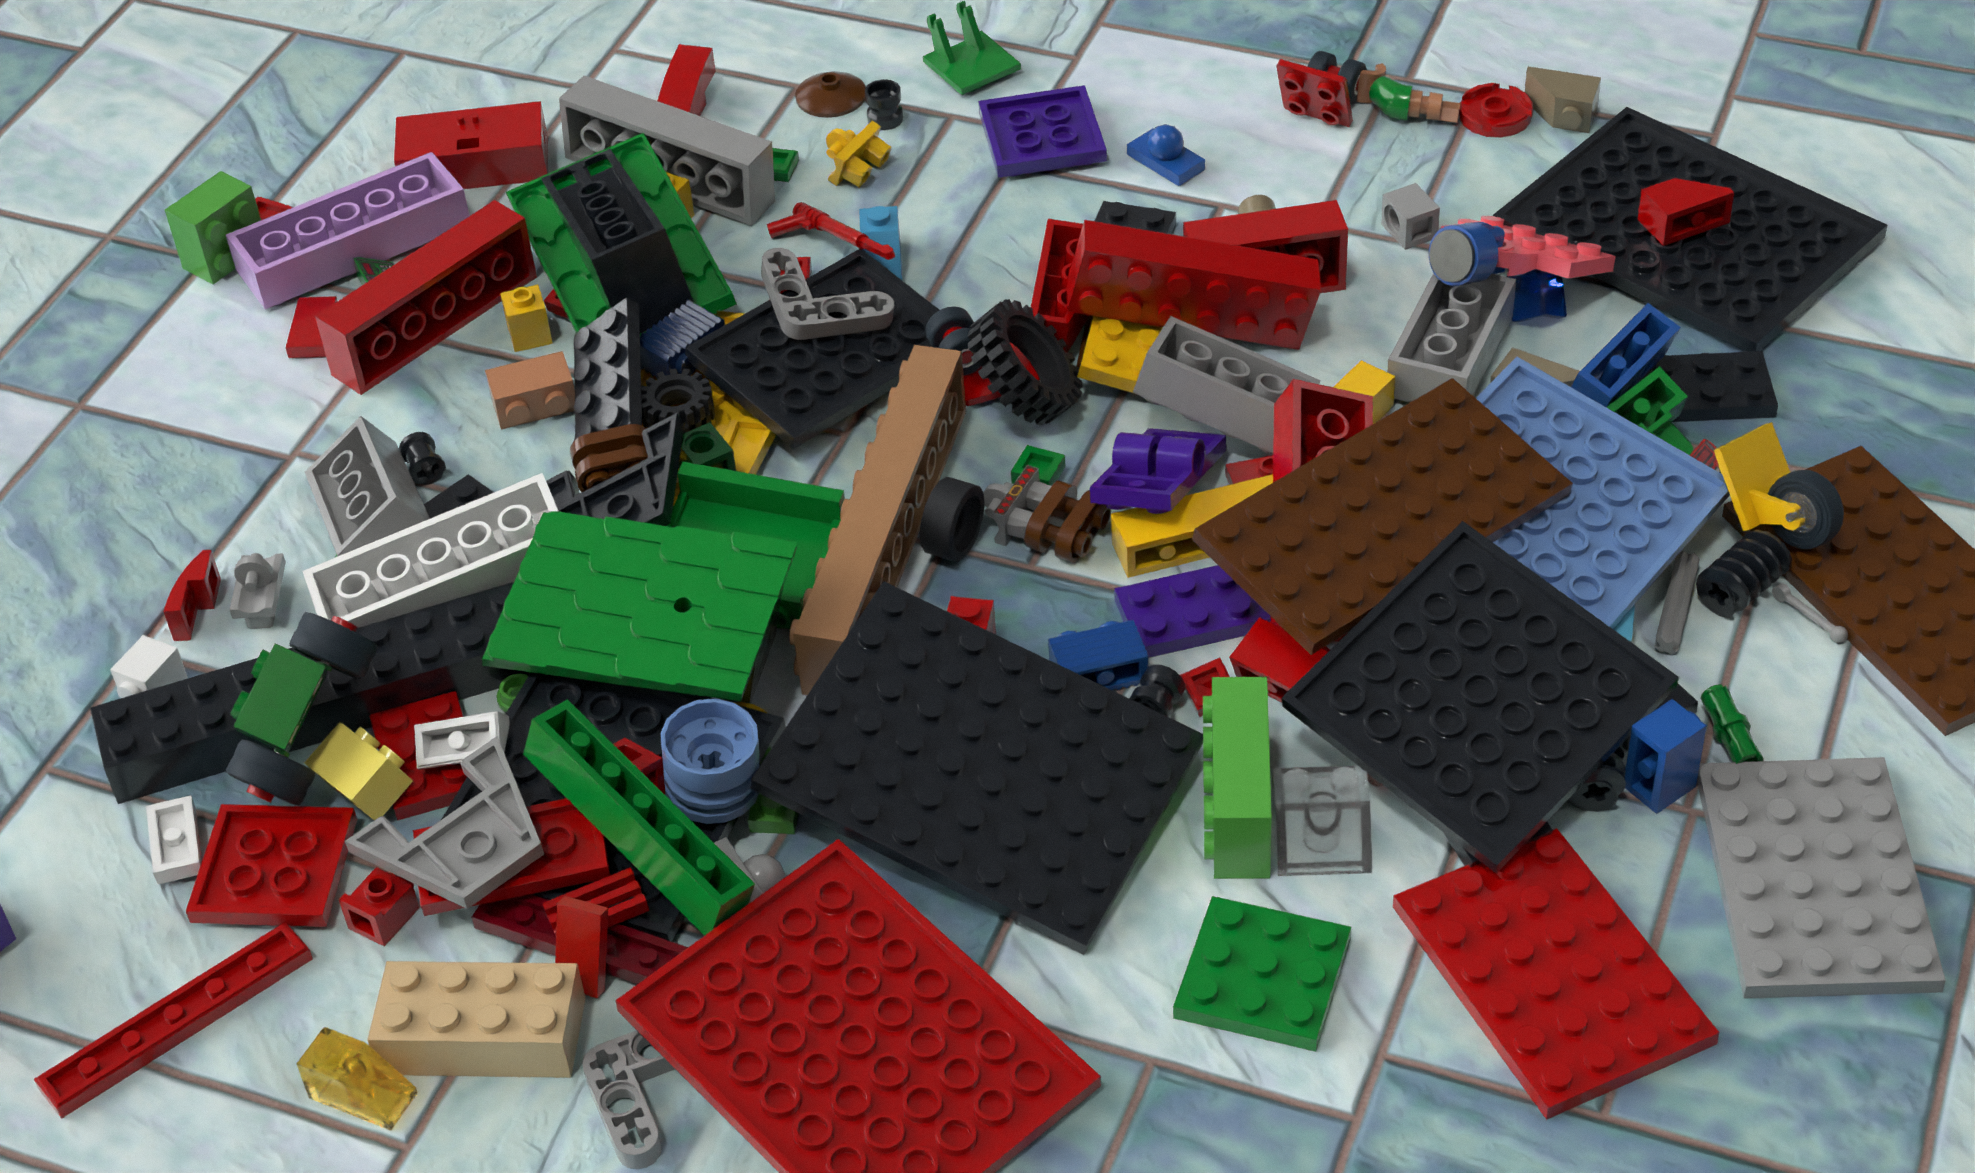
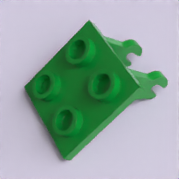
[923,1,1021,95]

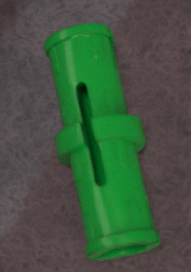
[1700,684,1764,764]

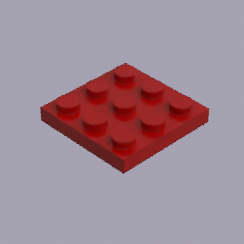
[186,804,358,927]

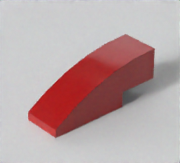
[657,44,716,116]

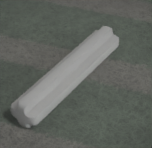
[1654,551,1700,655]

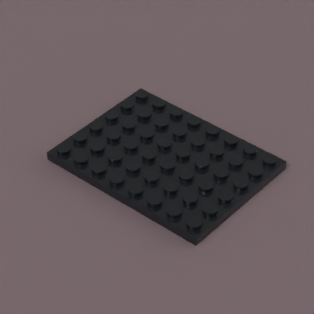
[1493,107,1888,352]
[750,581,1203,955]

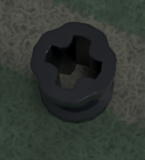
[399,432,446,485]

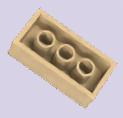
[367,961,586,1078]

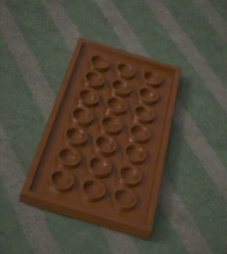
[1192,378,1573,655]
[1722,446,1975,736]

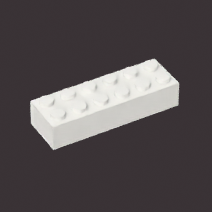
[303,473,559,628]

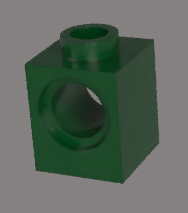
[678,422,736,471]

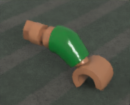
[1357,63,1461,123]

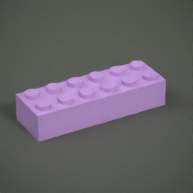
[226,152,469,309]

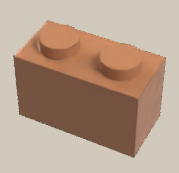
[485,351,575,430]

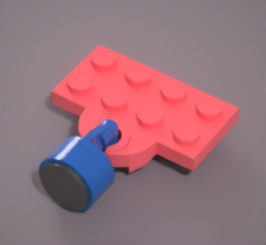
[1429,216,1616,286]

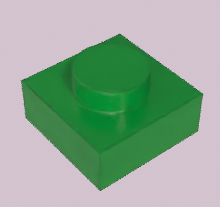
[1011,445,1066,486]

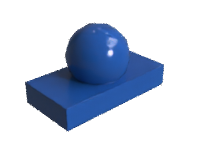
[1127,124,1205,186]

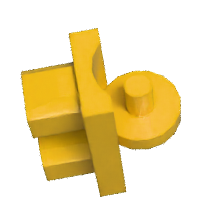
[826,120,892,188]

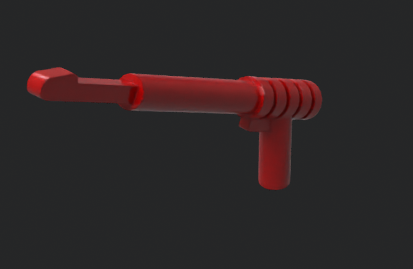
[767,202,896,260]

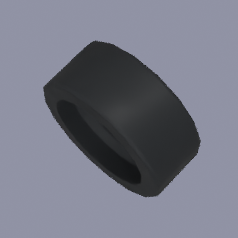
[919,477,985,562]

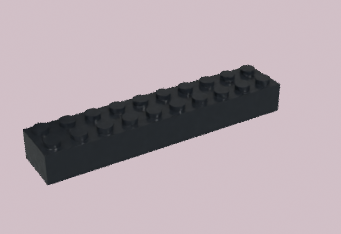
[90,582,531,804]

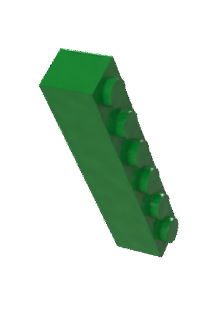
[523,699,755,936]

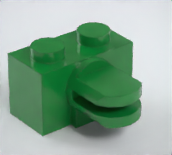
[1606,366,1693,455]

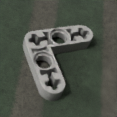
[761,248,894,340]
[582,1030,675,1169]

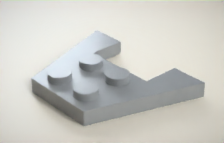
[345,736,544,909]

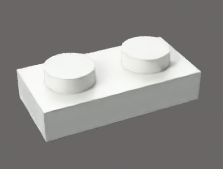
[146,795,202,885]

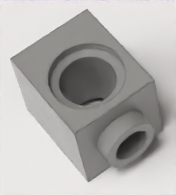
[1381,183,1440,250]

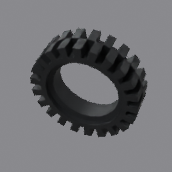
[968,299,1083,425]

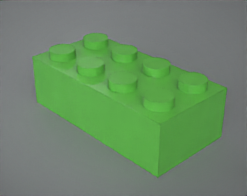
[1203,677,1272,879]

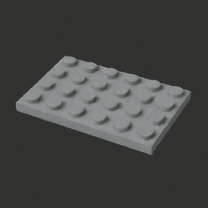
[1697,757,1946,998]

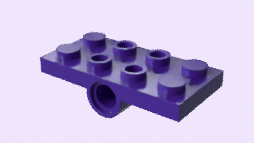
[1090,428,1227,514]

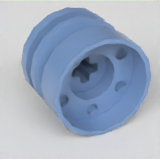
[660,699,760,824]

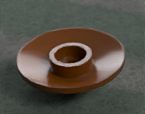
[795,71,866,118]

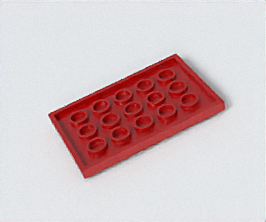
[1393,828,1720,1120]

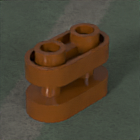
[570,424,648,492]
[1024,480,1111,563]

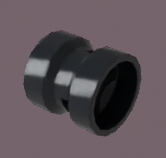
[865,79,903,130]
[1129,665,1185,717]

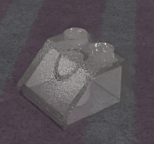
[1272,765,1372,876]

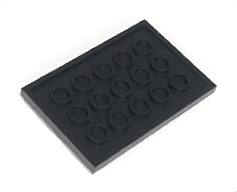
[685,249,939,449]

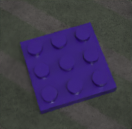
[978,85,1107,178]

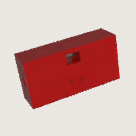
[394,101,548,189]

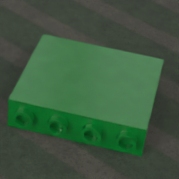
[667,462,845,629]

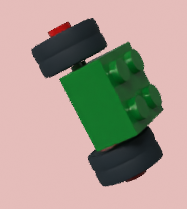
[226,612,378,806]

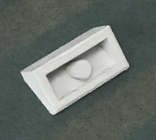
[414,711,510,770]

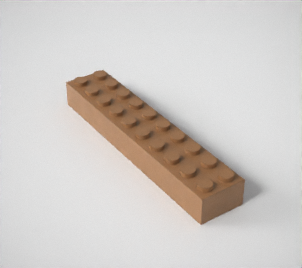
[789,345,966,695]

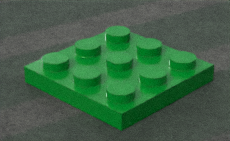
[1173,896,1352,1052]

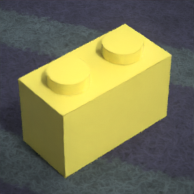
[304,722,413,821]

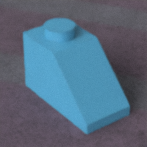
[859,206,903,281]

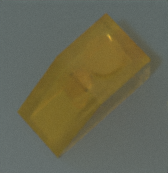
[296,1027,418,1131]

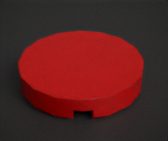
[1459,83,1533,138]

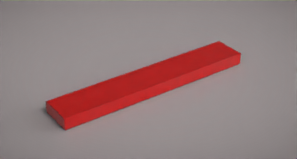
[34,922,313,1119]

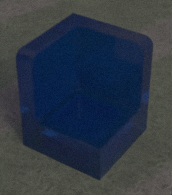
[1506,269,1567,322]

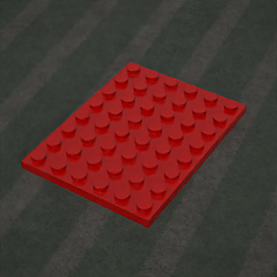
[616,839,1101,1173]

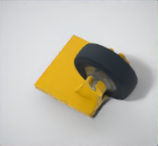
[1714,422,1844,549]

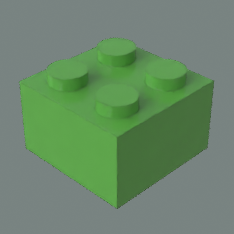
[165,171,261,285]

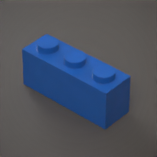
[1571,303,1681,407]

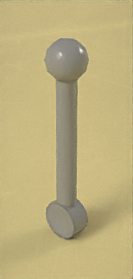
[1772,583,1848,643]

